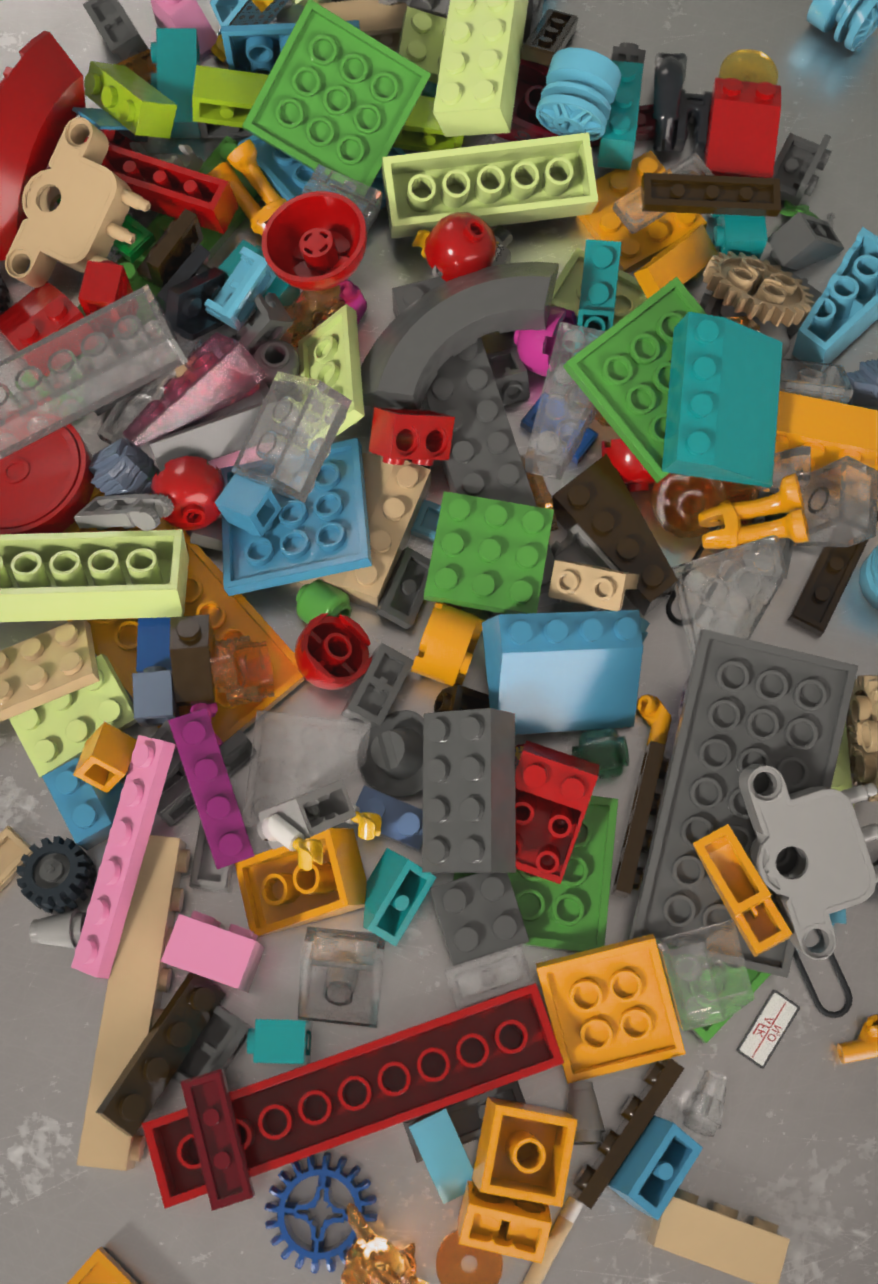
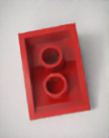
[704,78,781,178]
[0,282,99,382]

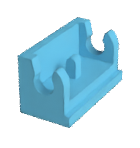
[204,247,277,332]

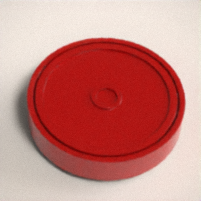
[0,409,95,534]

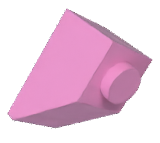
[150,0,218,60]

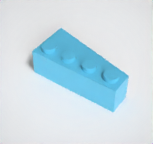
[792,227,878,374]

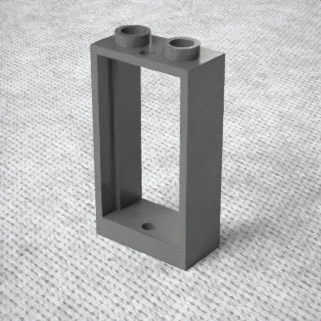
[143,381,289,472]

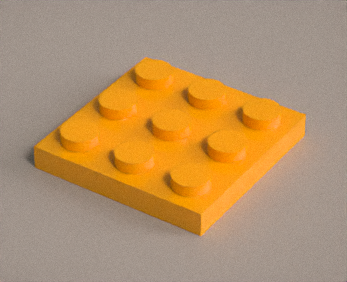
[577,150,708,274]
[536,934,686,1084]

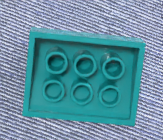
[662,312,783,488]

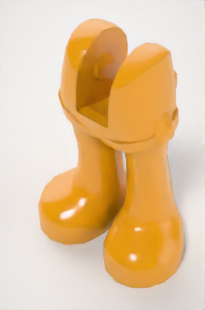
[207,139,287,236]
[698,473,810,550]

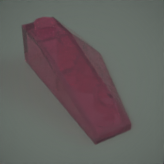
[122,332,267,447]

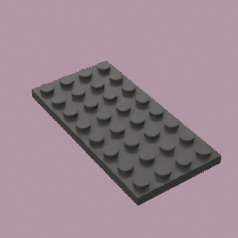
[629,629,858,978]

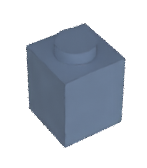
[132,666,179,727]

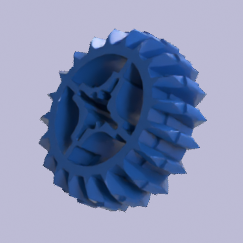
[265,1152,378,1273]

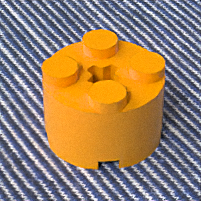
[411,602,485,687]

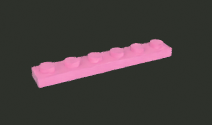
[71,735,176,979]

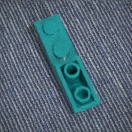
[572,239,622,381]

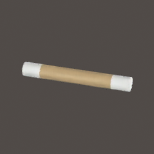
[522,1195,584,1284]

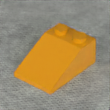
[234,828,367,937]

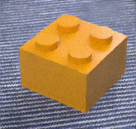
[472,1096,577,1207]

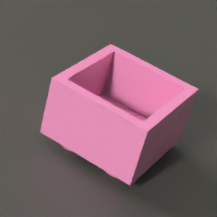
[161,911,265,993]

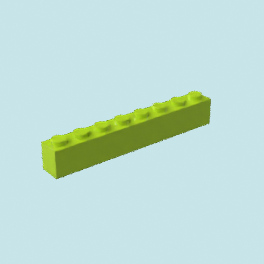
[192,65,464,152]

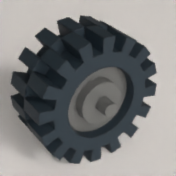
[16,836,96,914]

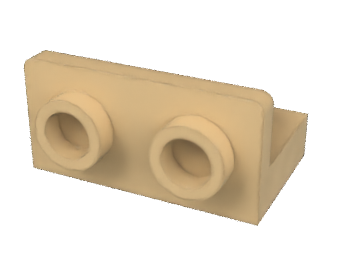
[548,560,639,611]

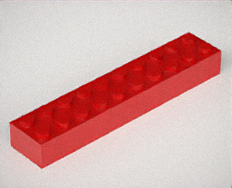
[142,983,564,1209]

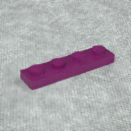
[168,708,255,870]

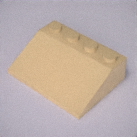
[298,453,431,611]

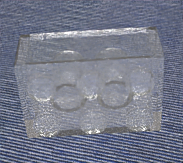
[231,371,352,503]

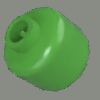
[296,579,352,624]

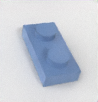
[352,785,423,852]

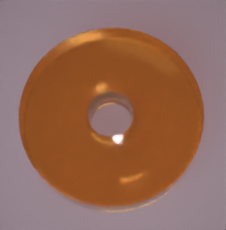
[436,1228,503,1284]

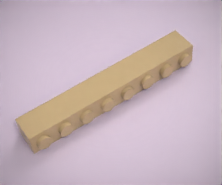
[76,835,191,1171]

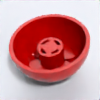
[261,191,367,291]

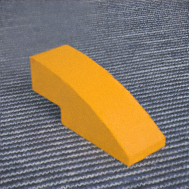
[633,224,718,299]
[693,824,792,957]

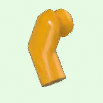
[637,694,672,746]
[837,1014,878,1064]

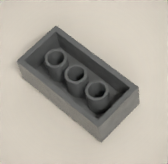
[422,708,516,873]

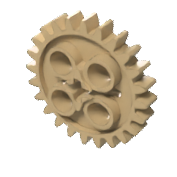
[703,251,815,327]
[846,675,878,802]

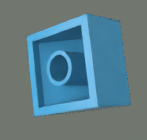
[42,756,124,850]

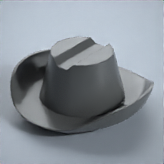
[357,710,423,797]

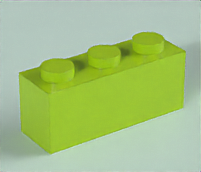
[84,61,177,138]

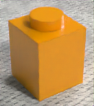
[73,722,137,793]

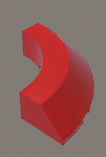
[0,31,86,261]

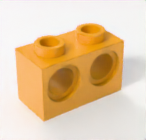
[458,1181,552,1263]

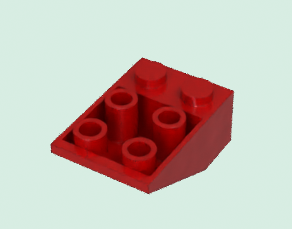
[515,740,600,884]

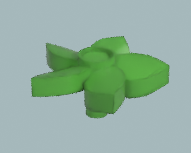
[780,200,819,219]

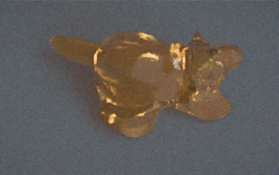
[283,285,345,348]
[341,1203,428,1284]

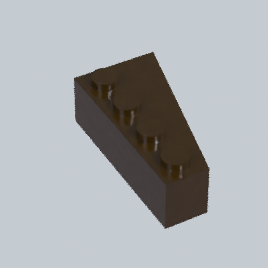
[550,454,678,616]

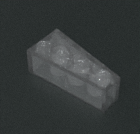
[525,322,606,480]

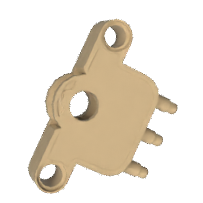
[5,117,151,288]

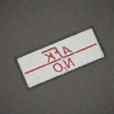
[737,989,800,1069]

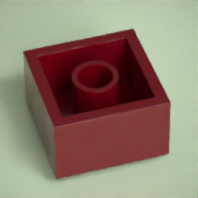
[493,59,559,142]

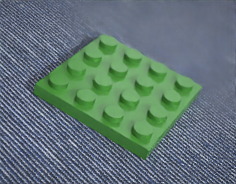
[242,0,431,200]
[563,277,707,483]
[453,796,618,953]

